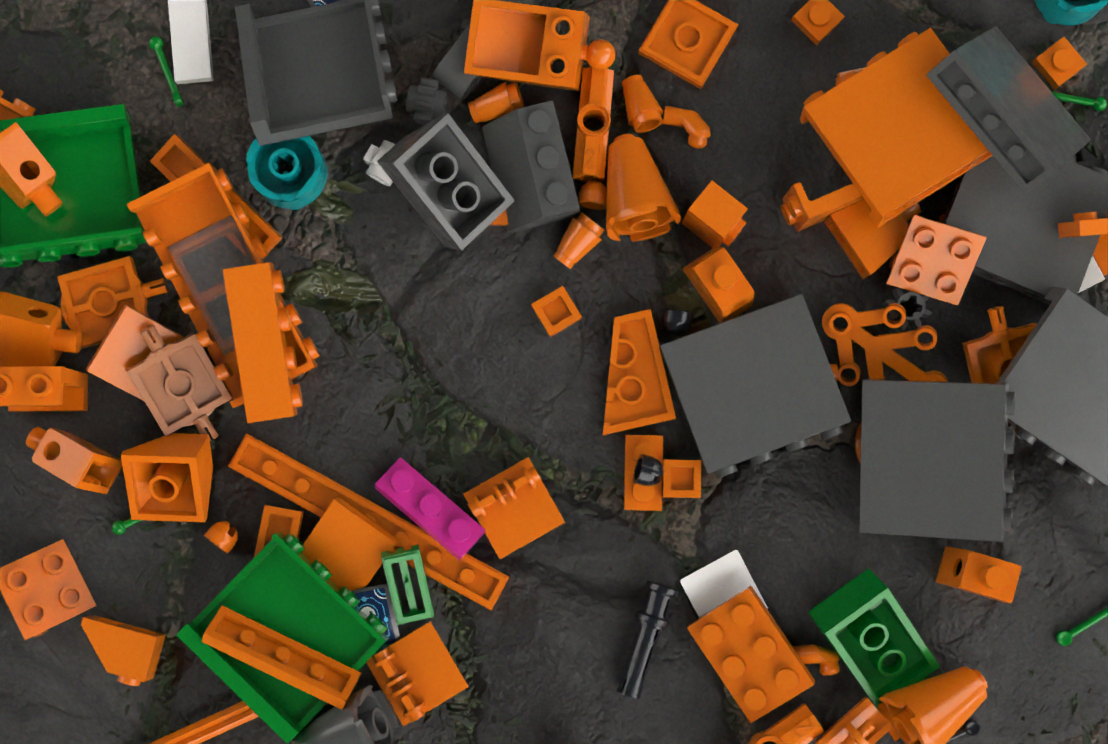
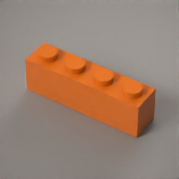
[222,262,303,424]

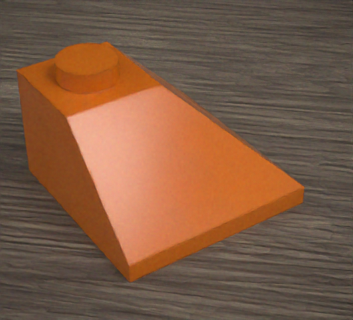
[121,433,213,523]

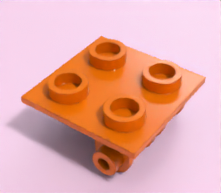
[886,214,987,306]
[463,457,565,559]
[0,539,97,641]
[366,621,469,726]

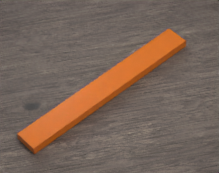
[228,433,510,611]

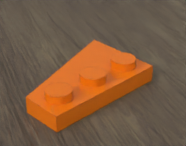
[603,309,676,436]

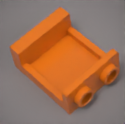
[780,182,865,232]
[0,366,88,412]

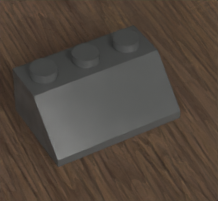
[482,100,580,234]
[377,113,515,250]

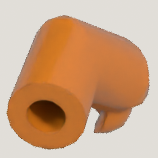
[662,106,711,149]

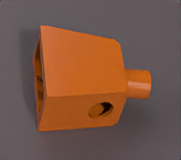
[0,122,63,217]
[824,200,921,280]
[682,247,754,324]
[0,291,82,367]
[26,426,122,494]
[935,546,1022,604]

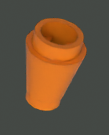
[621,75,663,133]
[468,81,525,124]
[553,212,605,269]

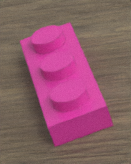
[375,457,485,561]

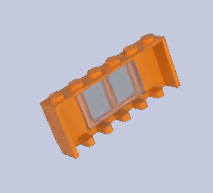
[126,163,320,408]

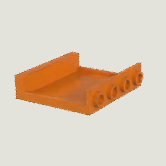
[800,27,993,228]

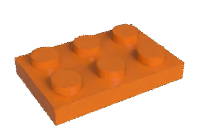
[687,585,815,723]

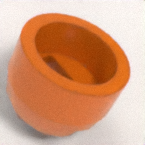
[578,180,607,210]
[204,521,238,554]

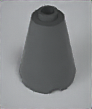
[291,685,401,744]

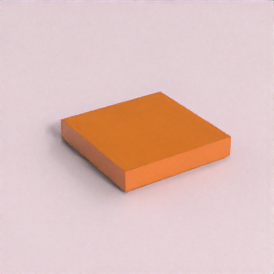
[638,0,739,89]
[86,304,184,402]
[302,496,399,591]

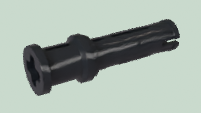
[617,580,679,699]

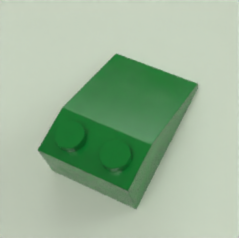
[808,568,940,709]

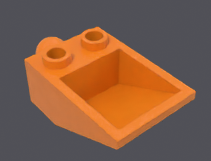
[464,0,616,91]

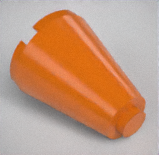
[606,134,681,242]
[878,666,988,744]

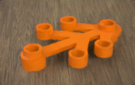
[822,303,948,386]

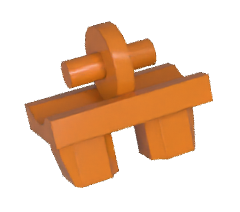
[814,696,893,744]

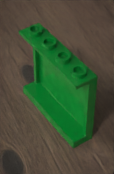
[0,104,147,268]
[176,532,389,744]

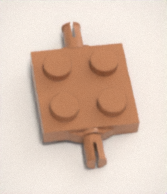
[126,325,232,441]

